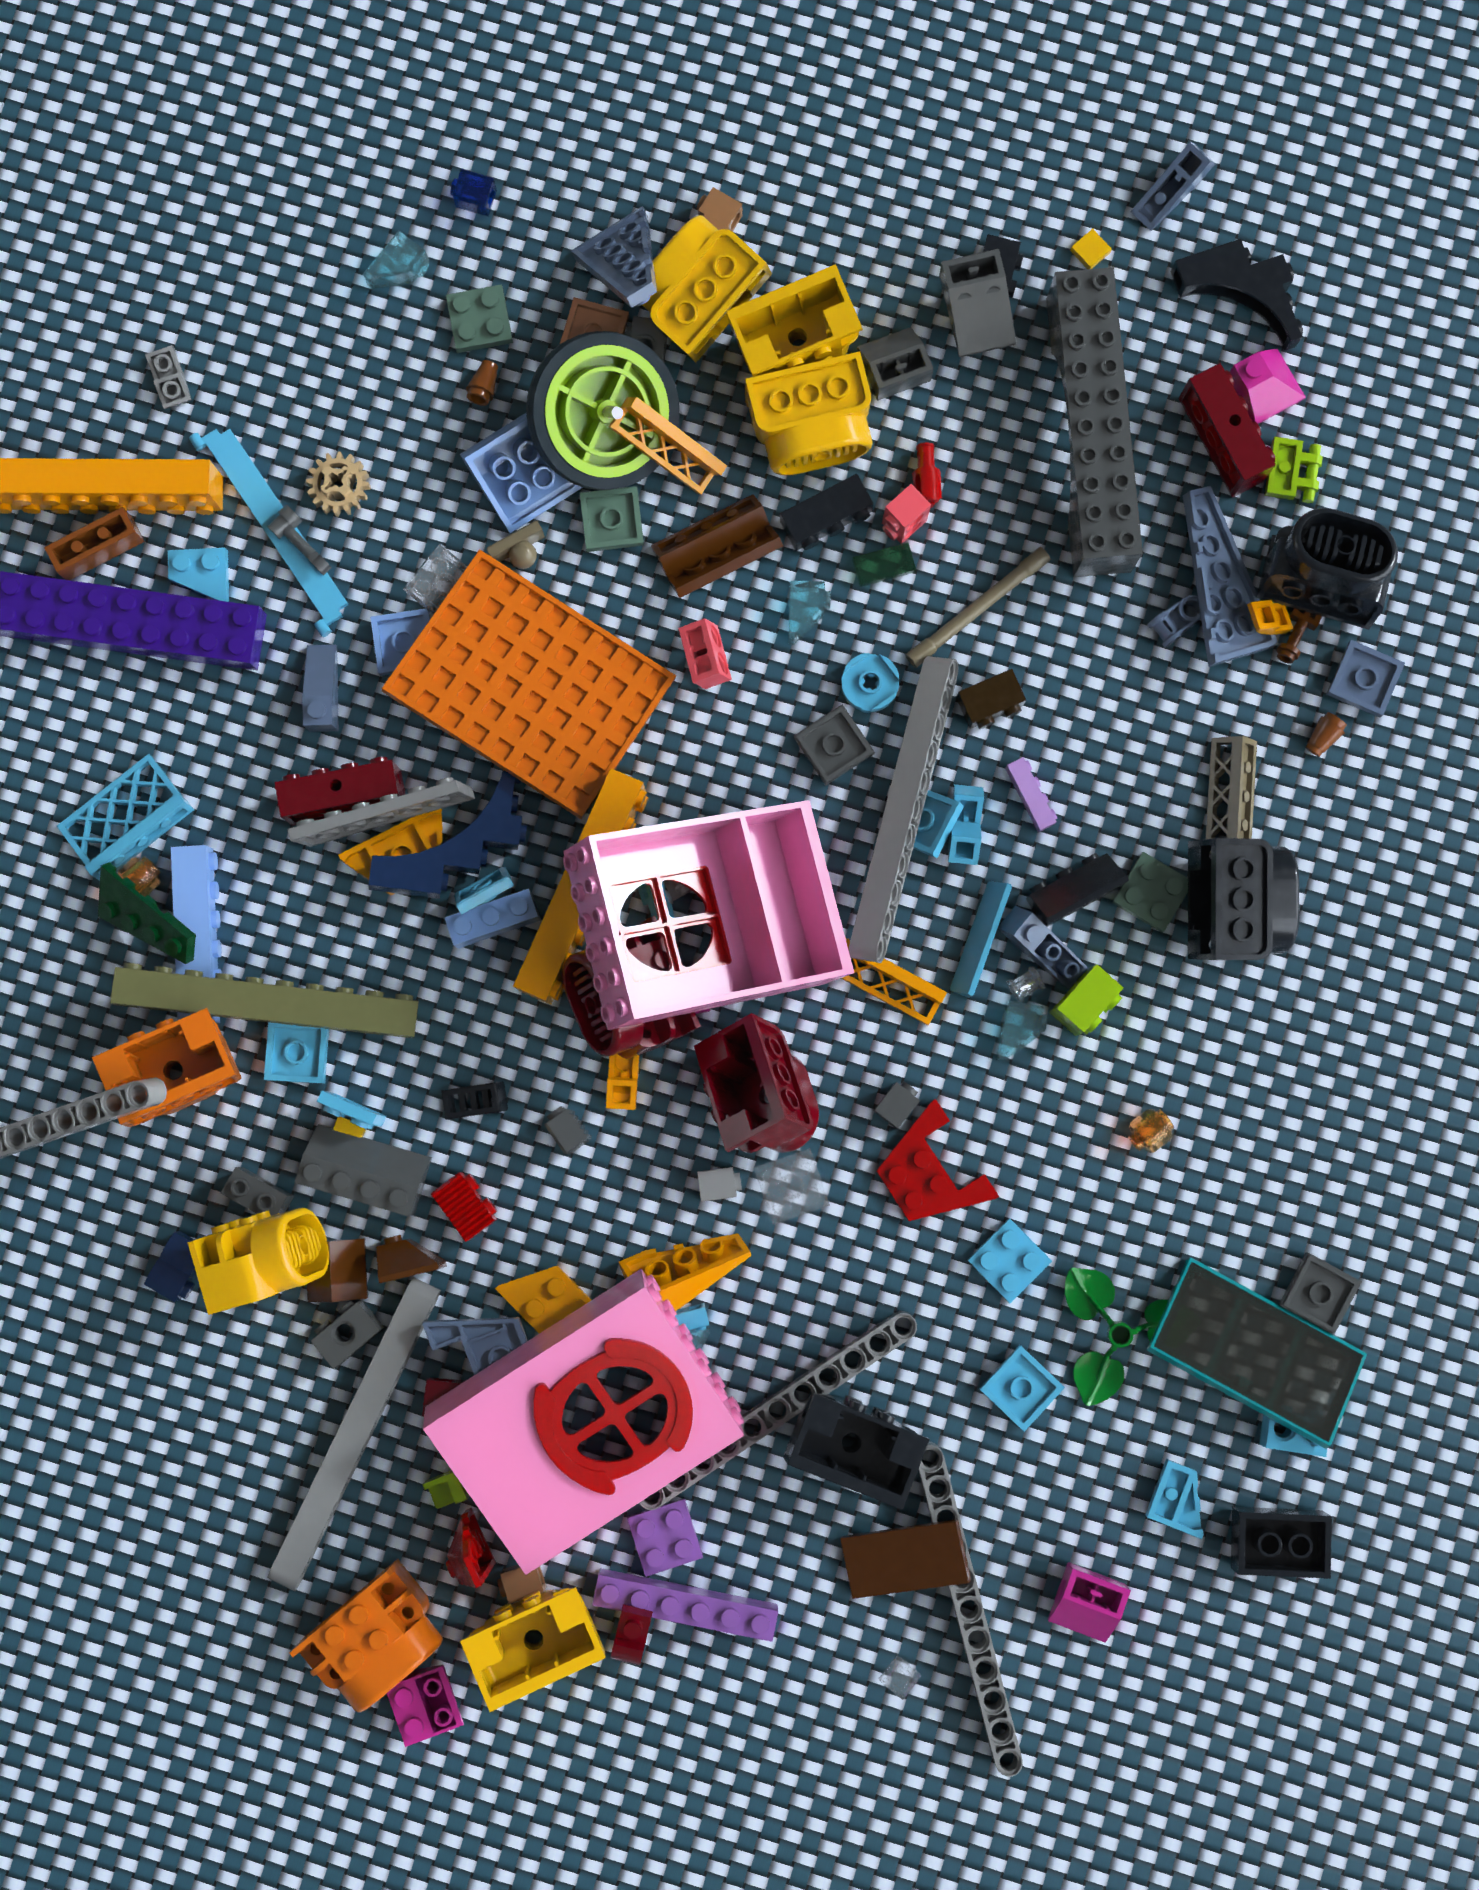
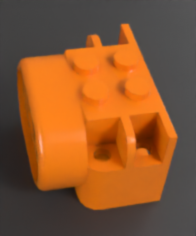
[92,1008,242,1127]
[289,1559,443,1713]

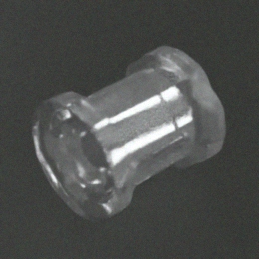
[1006,966,1046,1003]

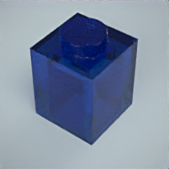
[450,169,497,217]

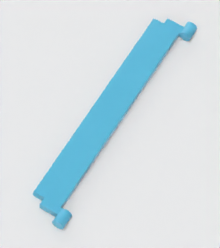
[189,429,348,637]

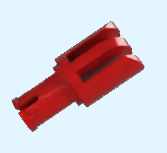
[912,442,942,509]

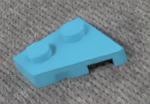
[167,547,229,602]
[1145,1459,1203,1539]

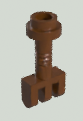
[1276,608,1322,664]

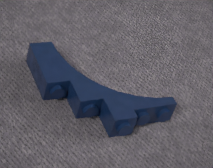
[368,770,527,899]

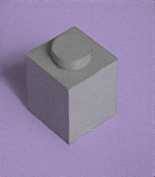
[697,1167,742,1202]

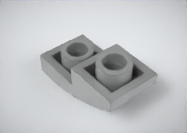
[145,345,192,409]

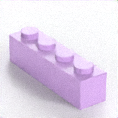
[1005,757,1057,833]

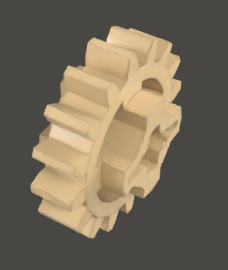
[306,452,371,517]

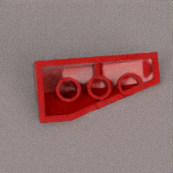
[446,1507,496,1588]

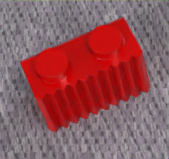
[431,1172,498,1242]

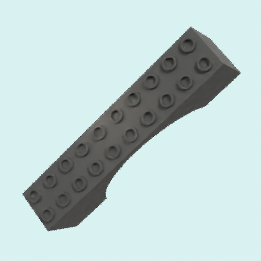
[1046,267,1143,577]

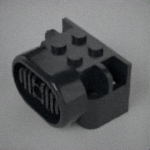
[1256,508,1398,630]
[1188,838,1299,960]
[783,1393,930,1510]

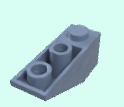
[998,906,1087,989]

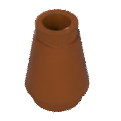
[466,360,498,406]
[1305,712,1347,757]

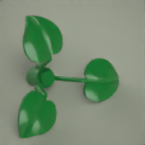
[1064,1267,1200,1406]

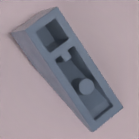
[1130,142,1216,231]
[302,644,339,732]

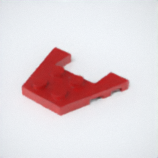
[876,1099,999,1221]

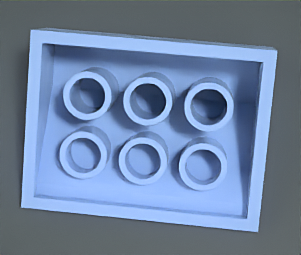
[459,413,583,533]

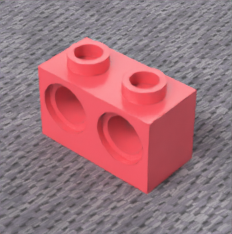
[882,484,931,544]
[678,618,732,689]

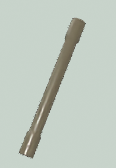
[905,547,1051,668]

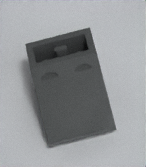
[939,249,1016,357]

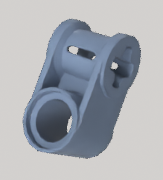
[1147,595,1201,648]

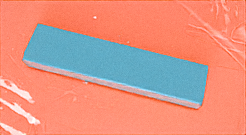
[950,881,1012,998]

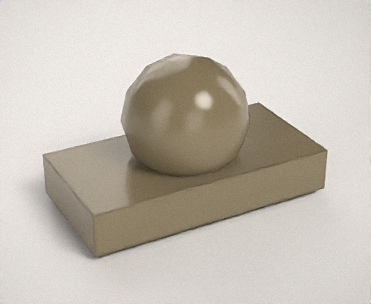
[487,521,545,569]

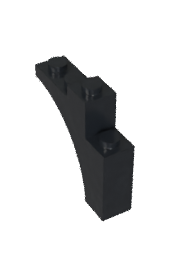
[1170,239,1303,351]

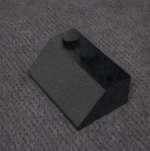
[1026,853,1129,927]

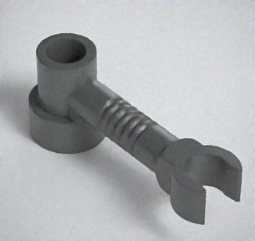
[267,504,332,575]

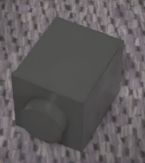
[873,1082,920,1129]

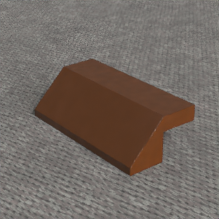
[651,494,783,598]

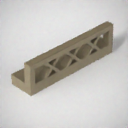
[1206,736,1257,855]

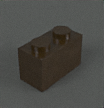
[956,669,1026,730]

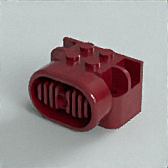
[563,916,701,1059]
[694,1013,819,1153]

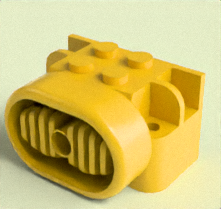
[642,215,772,363]
[726,264,863,377]
[745,351,873,475]
[187,1208,329,1315]
[460,1587,606,1712]

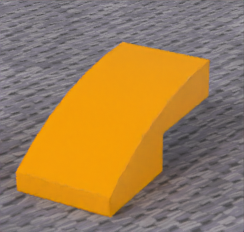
[1247,600,1294,635]
[606,1054,640,1110]

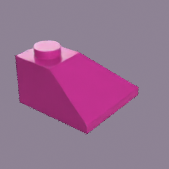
[1230,349,1306,424]

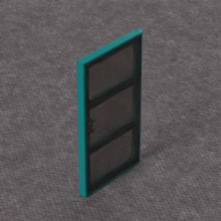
[1147,1257,1367,1449]

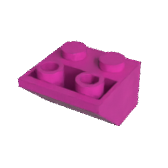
[1048,1562,1131,1643]
[387,1665,464,1747]

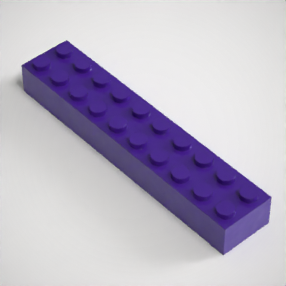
[0,571,267,671]

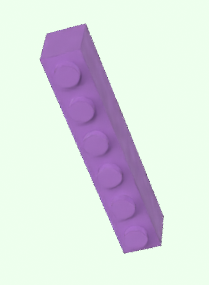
[592,1568,778,1642]

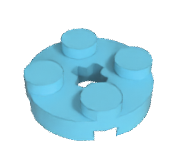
[841,653,899,713]

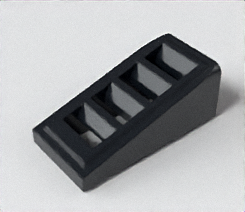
[441,1081,508,1120]

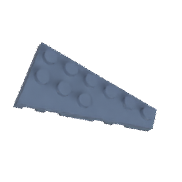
[571,206,657,308]
[1183,486,1279,667]

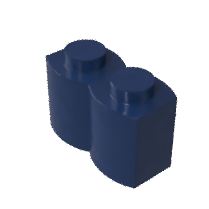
[144,1231,196,1302]

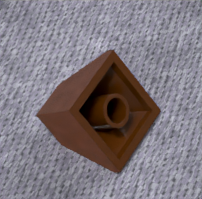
[376,1235,447,1284]

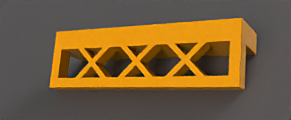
[608,397,727,495]
[841,937,947,1025]

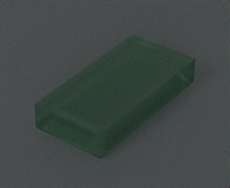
[852,543,916,587]

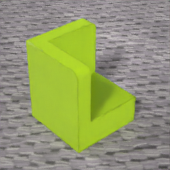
[423,1470,470,1509]

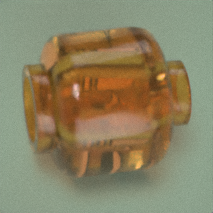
[116,856,161,897]
[1128,1109,1174,1153]

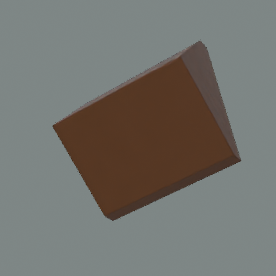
[307,1238,368,1302]

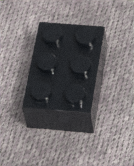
[1231,1506,1332,1579]

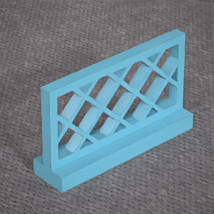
[57,754,194,881]

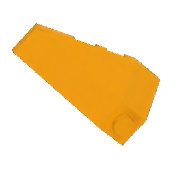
[619,1233,751,1311]

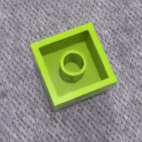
[1049,964,1124,1036]

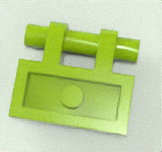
[1264,437,1323,503]

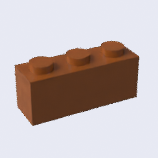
[44,507,145,580]

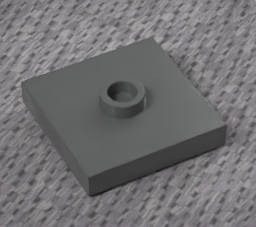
[794,704,875,786]
[1279,1252,1362,1335]

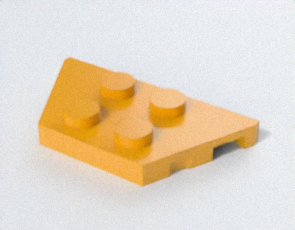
[338,809,443,896]
[495,1265,592,1334]

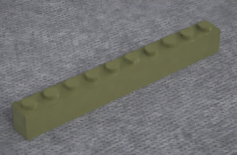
[110,963,419,1039]

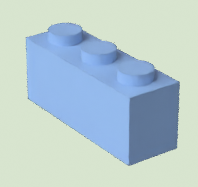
[444,888,541,949]

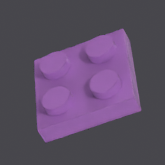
[627,1498,703,1577]

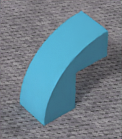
[948,784,984,865]

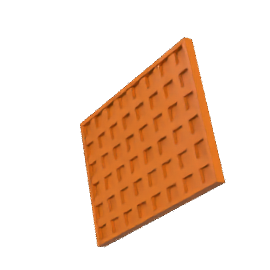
[382,549,676,820]

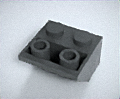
[857,327,934,401]

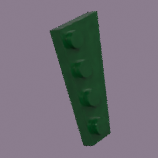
[98,862,196,964]

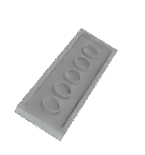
[287,777,475,847]

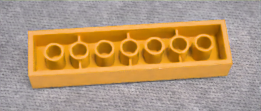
[0,458,224,515]
[513,768,649,1005]

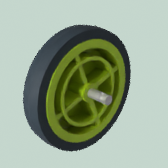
[526,331,679,490]

